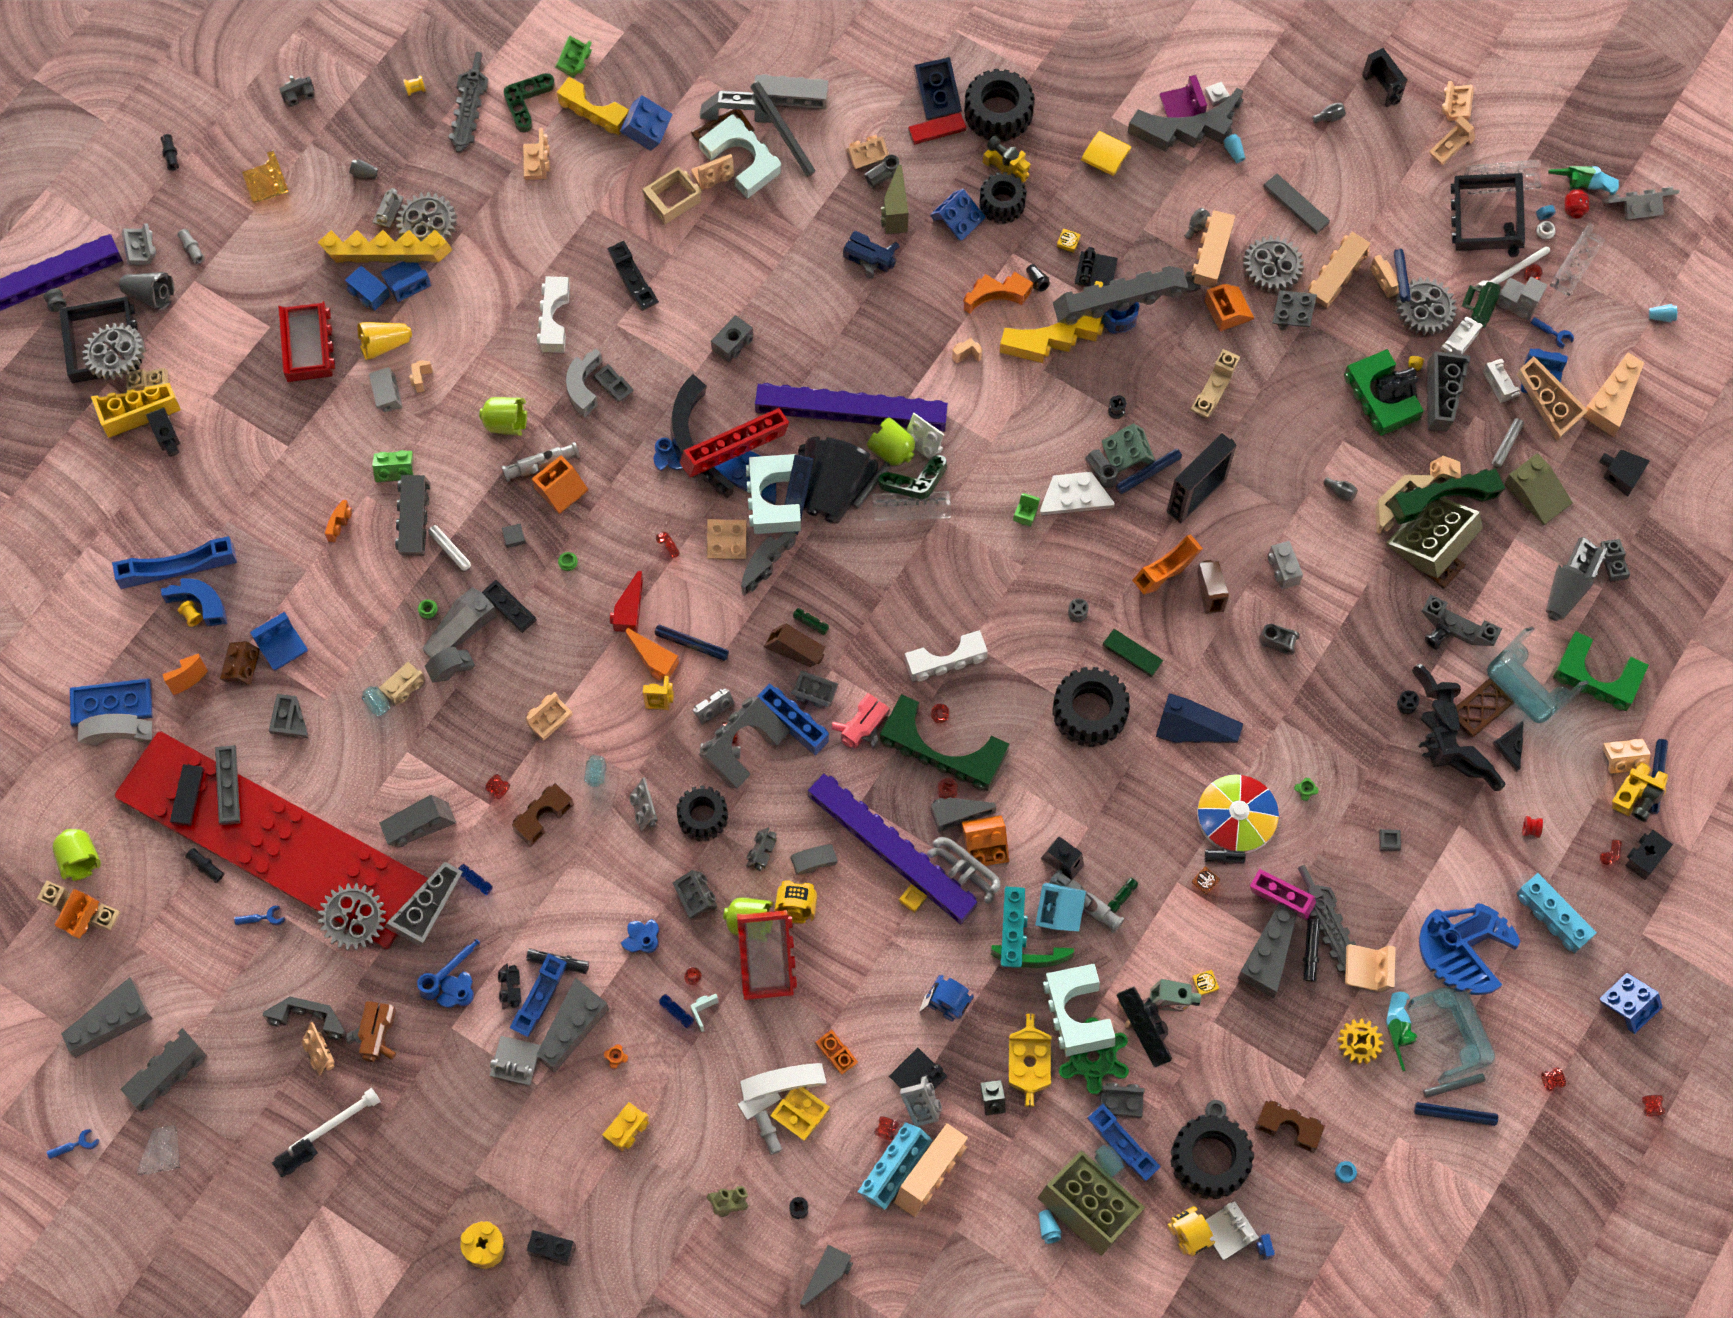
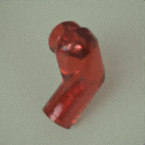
[656,531,680,558]
[1599,840,1622,865]

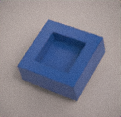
[1256,1234,1275,1260]

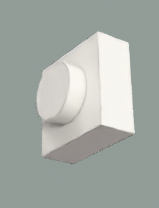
[1205,82,1230,106]

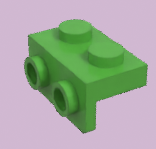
[555,35,592,78]
[372,450,413,482]

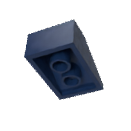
[913,57,962,119]

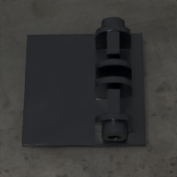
[1074,247,1118,287]
[889,1047,948,1090]

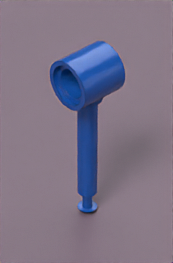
[417,939,480,1000]

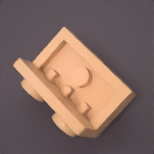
[1442,81,1474,121]
[1370,255,1399,298]
[525,692,573,741]
[1603,739,1651,774]

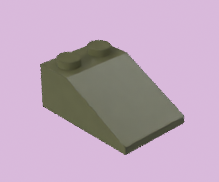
[880,165,909,234]
[1504,453,1573,525]

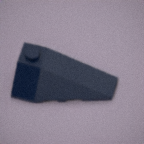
[1156,693,1243,743]

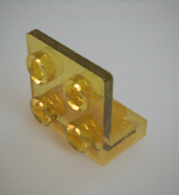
[242,150,289,203]

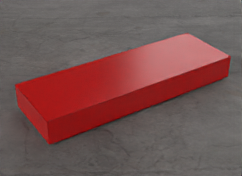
[908,112,966,145]

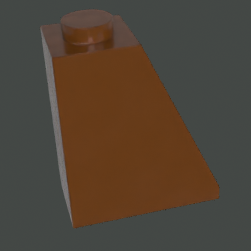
[1197,560,1229,614]
[764,623,825,667]

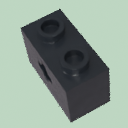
[1625,830,1673,880]
[526,1230,576,1266]

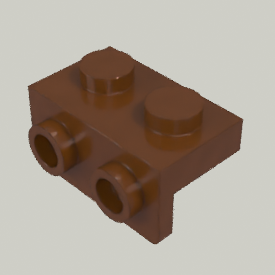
[220,641,260,685]

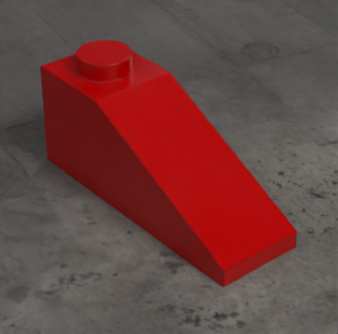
[610,571,643,633]

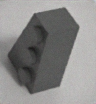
[379,795,456,848]

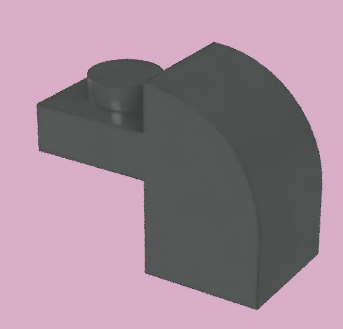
[425,647,475,683]

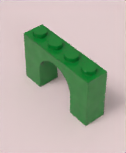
[1344,349,1424,436]
[1553,631,1649,711]

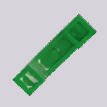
[991,945,1074,968]

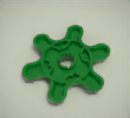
[1059,1017,1129,1094]

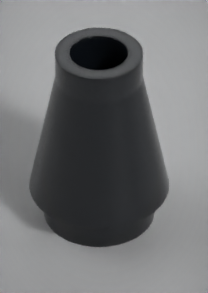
[1026,264,1050,292]

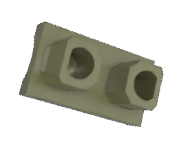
[706,1186,748,1217]

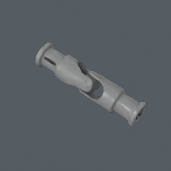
[501,442,580,482]
[1049,869,1125,933]

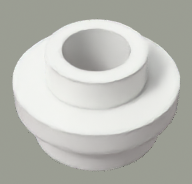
[1536,221,1555,239]

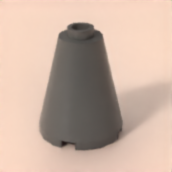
[119,272,174,310]
[1546,565,1594,621]

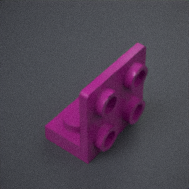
[1159,75,1207,118]

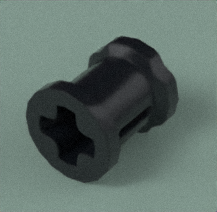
[1108,395,1127,419]
[1425,623,1451,650]
[789,1197,808,1220]

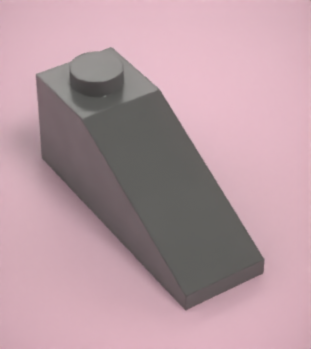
[930,798,996,832]
[800,1245,853,1309]

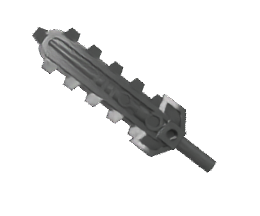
[449,52,489,152]
[1298,865,1357,974]

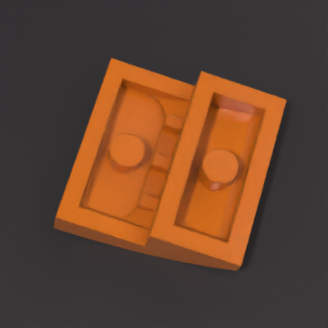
[162,653,208,696]

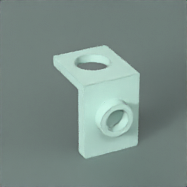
[690,994,718,1032]

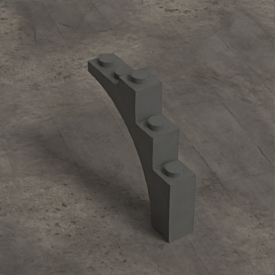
[1127,88,1244,152]

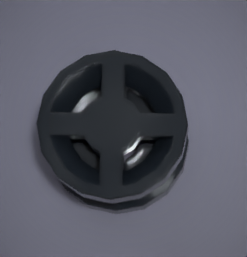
[1397,690,1420,715]

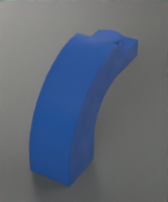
[161,578,227,627]

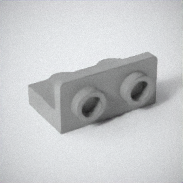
[900,1076,942,1127]

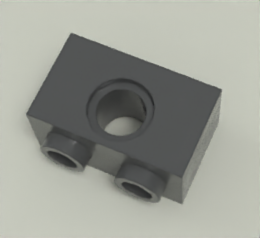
[711,315,753,362]

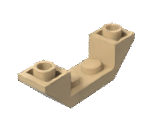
[1190,349,1240,419]
[1375,475,1434,535]
[37,881,121,931]

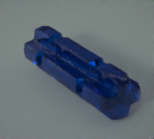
[458,864,493,895]
[659,994,694,1028]

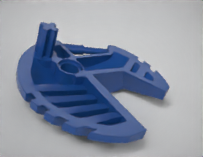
[1419,903,1520,995]

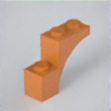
[963,271,1033,314]
[1132,534,1203,595]

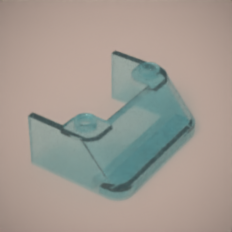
[1487,626,1589,723]
[1406,987,1495,1083]

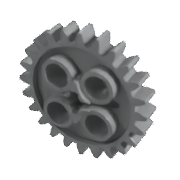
[396,192,457,242]
[1243,235,1304,293]
[1395,277,1457,336]
[82,323,146,380]
[318,883,386,951]

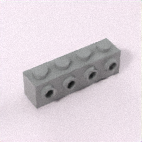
[755,74,828,109]

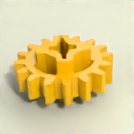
[1337,1019,1384,1065]

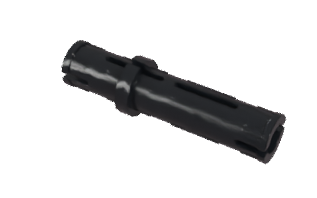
[1303,918,1321,982]
[526,948,590,974]

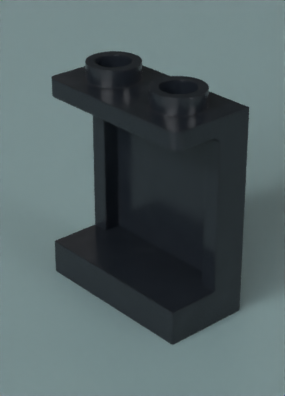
[1362,47,1408,107]

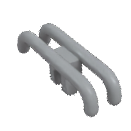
[927,837,1000,904]

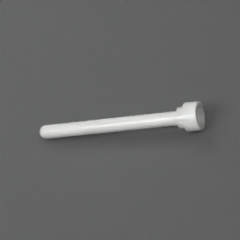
[1476,246,1550,294]
[288,1088,381,1154]

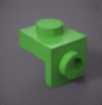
[1013,493,1040,526]

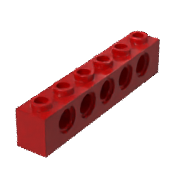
[680,408,790,478]

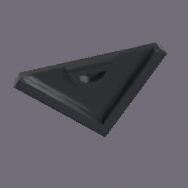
[1493,721,1524,771]

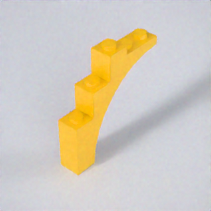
[999,281,1104,363]

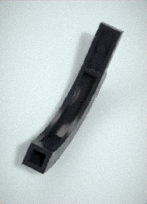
[670,374,734,499]

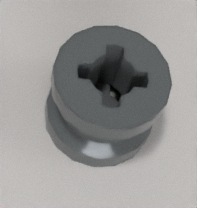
[43,289,67,312]
[1068,598,1089,622]

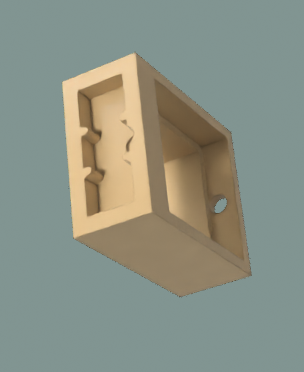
[642,166,702,224]

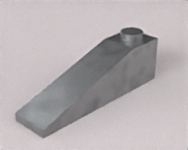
[423,587,497,658]

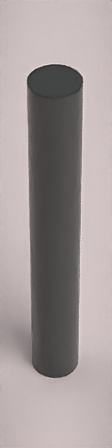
[852,462,891,509]
[1423,1073,1485,1098]

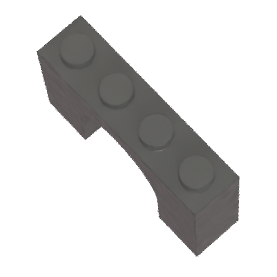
[698,697,790,789]

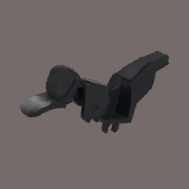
[1412,664,1506,792]

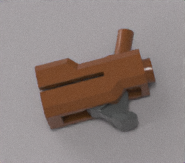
[346,1001,396,1062]

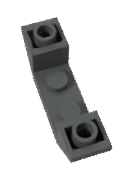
[700,91,772,123]
[1421,594,1502,646]
[262,996,347,1040]

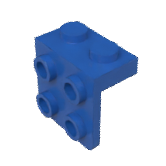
[1520,348,1568,394]

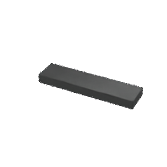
[1263,174,1330,235]
[215,745,241,825]

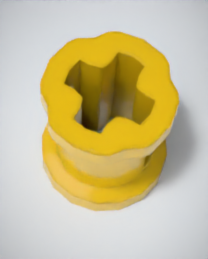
[404,76,426,96]
[177,601,203,627]

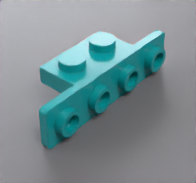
[1001,886,1028,968]

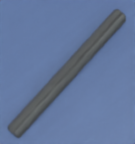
[750,82,815,177]

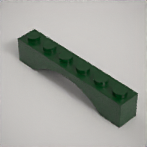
[1389,469,1505,525]

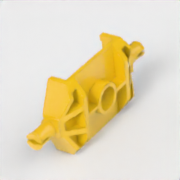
[1009,1014,1051,1107]

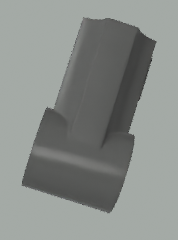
[864,154,900,188]
[1085,449,1117,488]

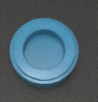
[1536,205,1556,220]
[1335,1161,1357,1184]

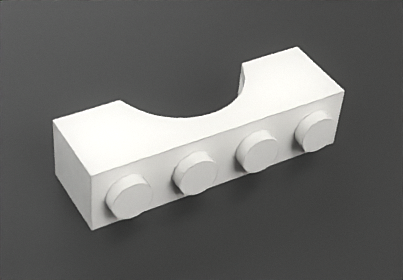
[537,276,570,353]
[904,630,988,681]

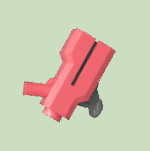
[831,693,890,749]

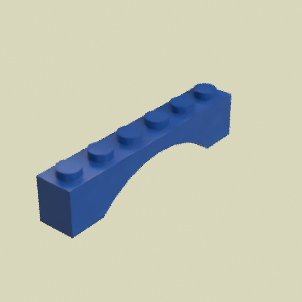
[112,536,237,589]

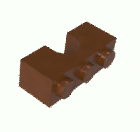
[512,783,574,847]
[1254,1100,1325,1153]

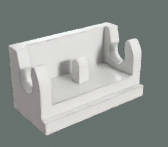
[1441,317,1482,355]
[1483,359,1520,403]

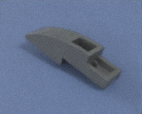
[741,531,796,596]

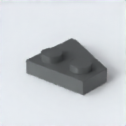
[269,694,309,738]

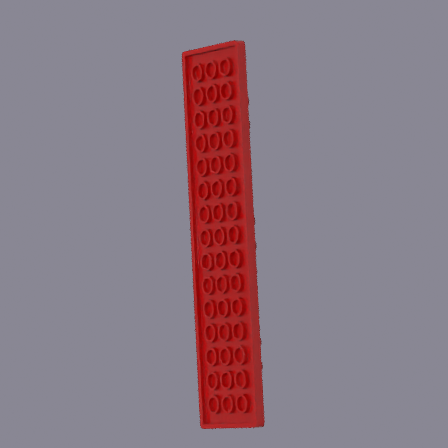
[115,731,428,949]

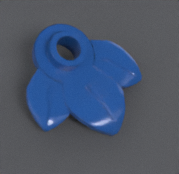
[653,438,683,471]
[621,919,659,953]
[436,971,474,1008]

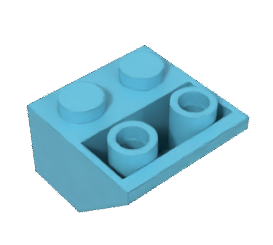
[1035,883,1086,931]

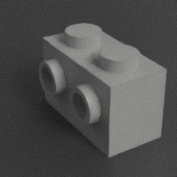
[1267,541,1303,589]

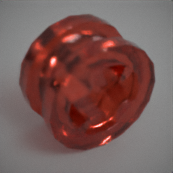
[1524,264,1543,282]
[931,703,949,724]

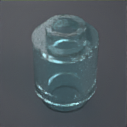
[361,686,390,716]
[584,755,607,787]
[1094,1144,1125,1177]

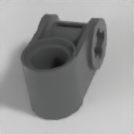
[1259,623,1300,655]

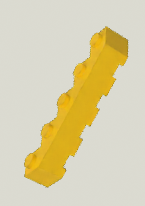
[318,230,452,263]

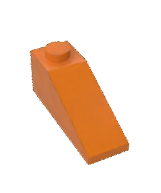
[626,628,679,681]

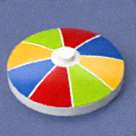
[1197,775,1279,853]

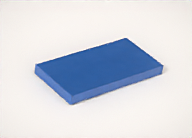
[70,678,153,727]

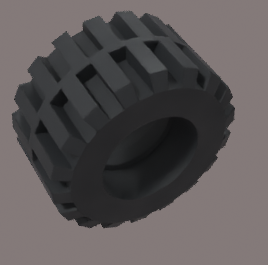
[979,172,1027,224]
[676,786,728,841]

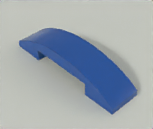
[509,953,567,1037]
[1087,1104,1161,1181]

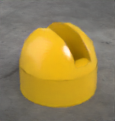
[1408,356,1424,371]

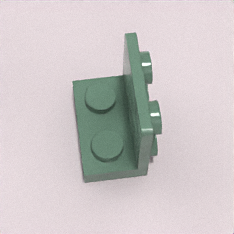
[1102,423,1155,473]

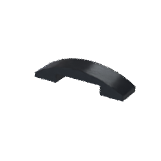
[607,241,659,311]

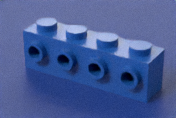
[756,683,829,756]

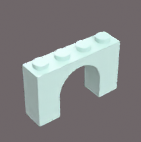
[699,114,781,199]
[746,454,801,534]
[1043,964,1115,1056]

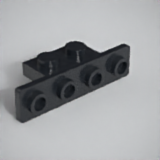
[1116,987,1172,1067]

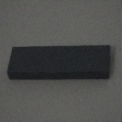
[482,580,537,633]
[170,764,204,826]

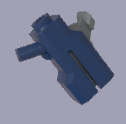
[843,230,900,279]

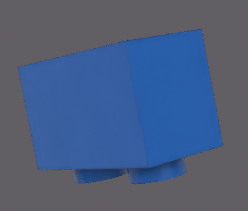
[345,265,390,311]

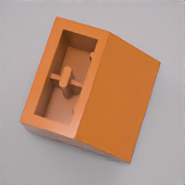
[1204,284,1254,332]
[532,455,589,514]
[962,815,1010,866]

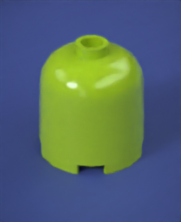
[479,397,527,436]
[866,417,915,466]
[52,829,101,881]
[723,897,774,942]

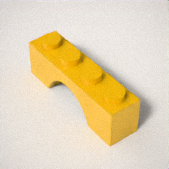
[557,77,629,136]

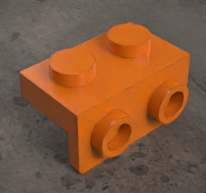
[55,889,99,939]

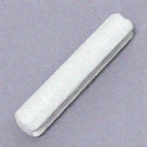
[428,525,471,571]

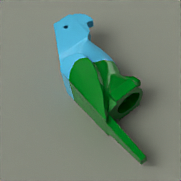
[1548,166,1619,195]
[1386,991,1418,1072]

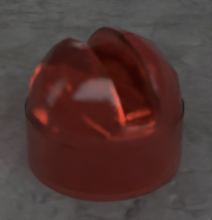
[684,967,702,985]

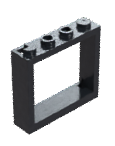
[1450,173,1525,251]
[59,296,142,384]
[1166,433,1237,524]

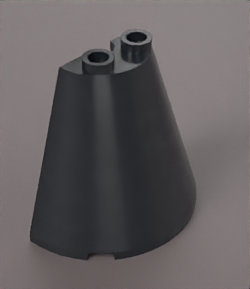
[804,436,879,523]

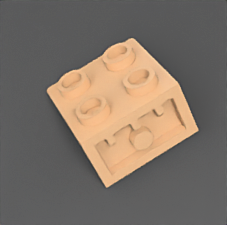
[524,128,550,180]
[691,154,734,190]
[1345,944,1395,992]

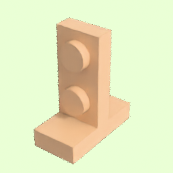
[1429,116,1475,166]

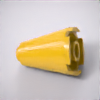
[357,322,412,360]

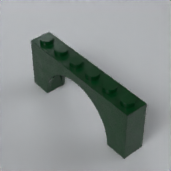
[880,694,1010,791]

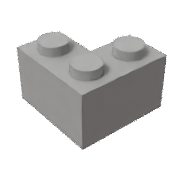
[1496,277,1548,320]

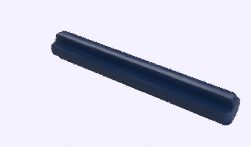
[1393,248,1411,303]
[1116,449,1182,494]
[654,624,729,661]
[1648,739,1668,815]
[1414,1102,1498,1126]

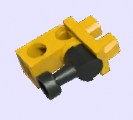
[982,136,1031,183]
[1612,763,1668,822]

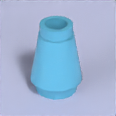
[1223,134,1246,163]
[1649,304,1677,323]
[1038,1210,1062,1244]

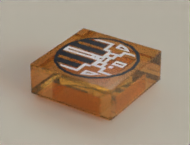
[1191,866,1221,895]

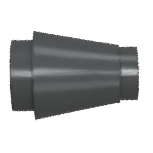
[349,159,378,179]

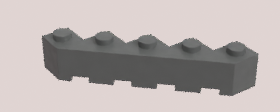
[1053,266,1189,325]

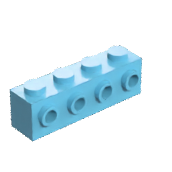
[1516,873,1597,954]
[858,1122,933,1210]

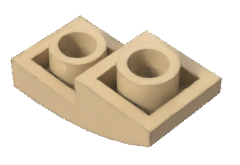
[126,368,168,391]

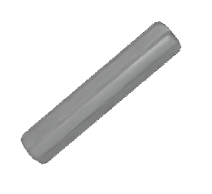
[1492,418,1524,468]

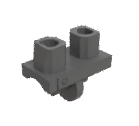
[279,75,315,107]

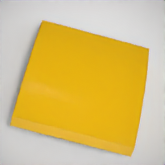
[1081,131,1132,176]
[771,1087,830,1141]

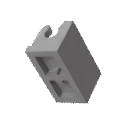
[369,367,403,412]

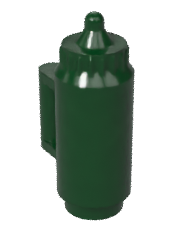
[1461,281,1501,328]

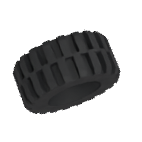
[964,69,1035,141]
[1052,667,1130,747]
[1170,1114,1254,1199]

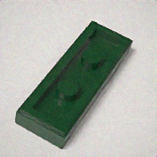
[1102,629,1163,677]

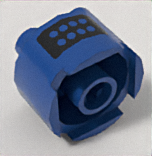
[1101,302,1140,334]
[926,975,974,1022]

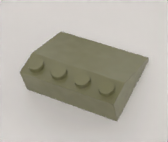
[1386,498,1483,578]
[1037,1150,1145,1256]

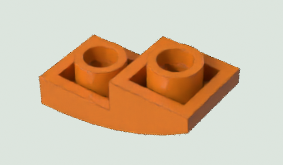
[325,500,352,543]
[815,1029,858,1075]

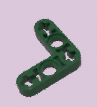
[503,73,555,132]
[878,455,947,499]

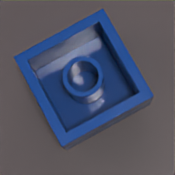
[620,95,673,151]

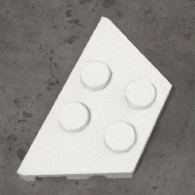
[1040,472,1114,515]

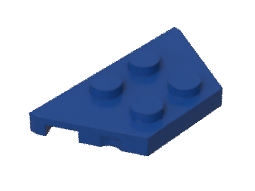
[715,451,777,505]

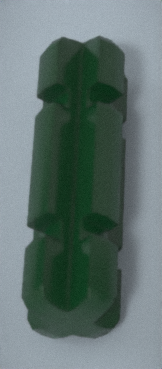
[793,608,829,635]
[1107,878,1138,913]

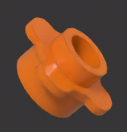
[604,1044,628,1069]

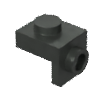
[980,1080,1006,1115]

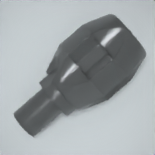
[1312,103,1346,123]
[1184,208,1210,240]
[1323,477,1358,501]

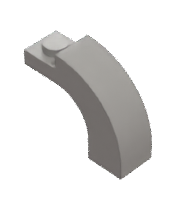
[566,348,602,418]
[78,714,152,746]

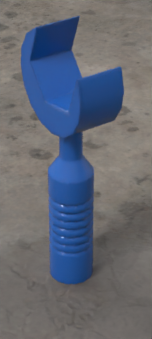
[1531,317,1574,348]
[234,906,285,925]
[47,1129,99,1159]

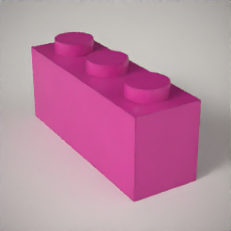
[1250,869,1316,920]

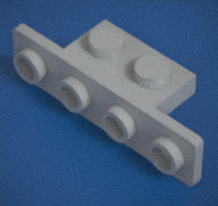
[1602,187,1680,219]

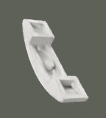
[740,1063,827,1102]

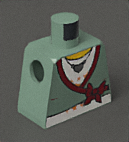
[1150,979,1201,1012]

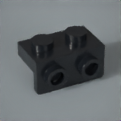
[1375,374,1418,404]

